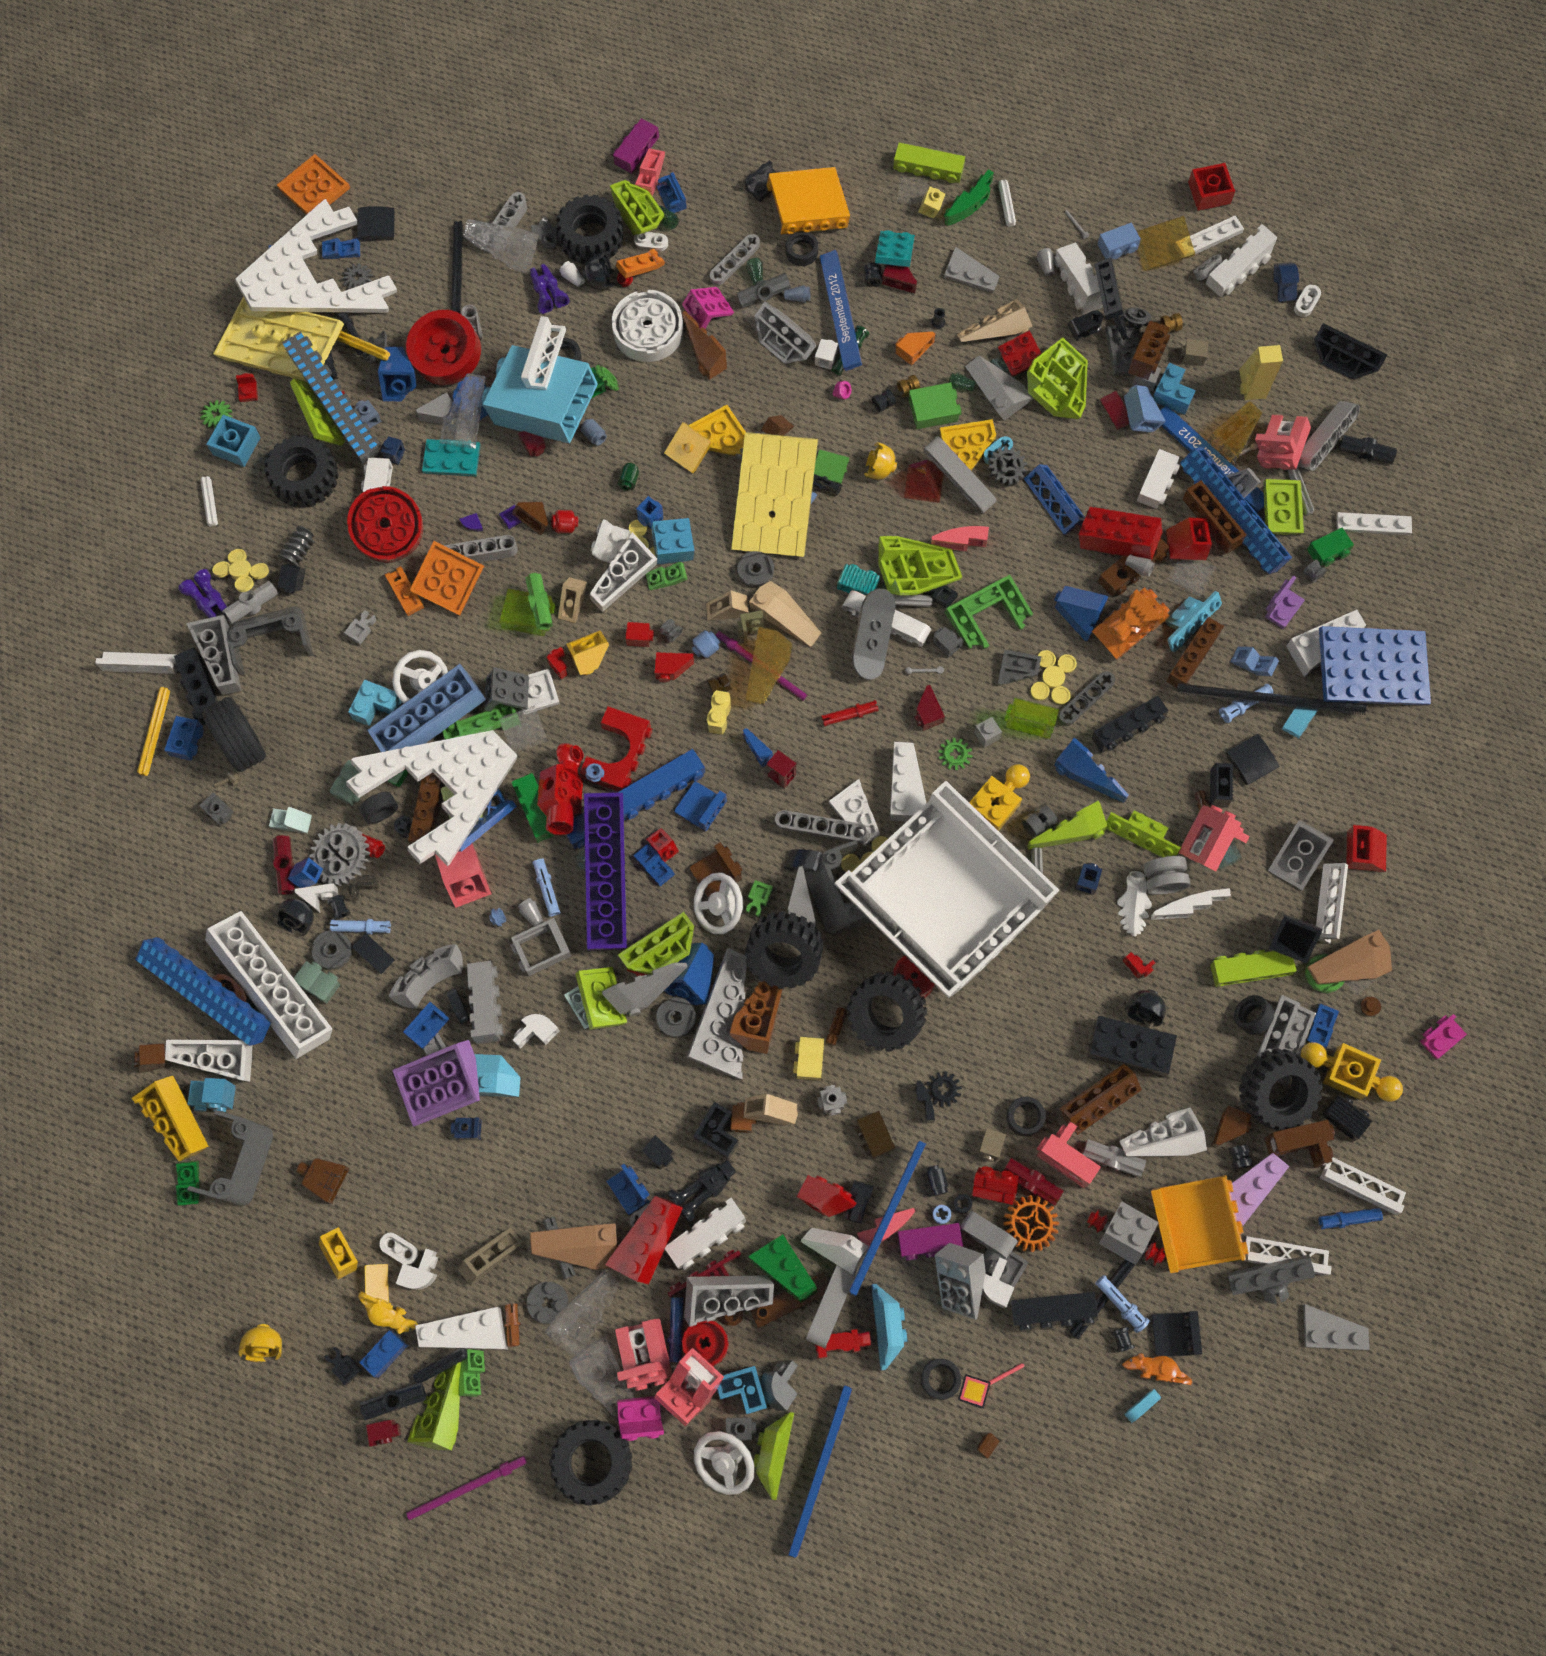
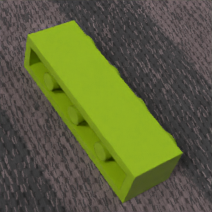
[893,143,965,183]
[1210,950,1297,987]

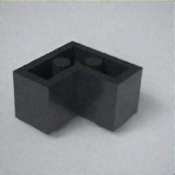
[693,1101,739,1161]

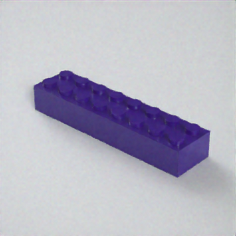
[584,793,627,951]

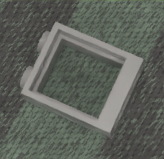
[510,918,572,976]

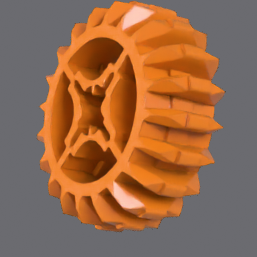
[1003,1195,1059,1252]

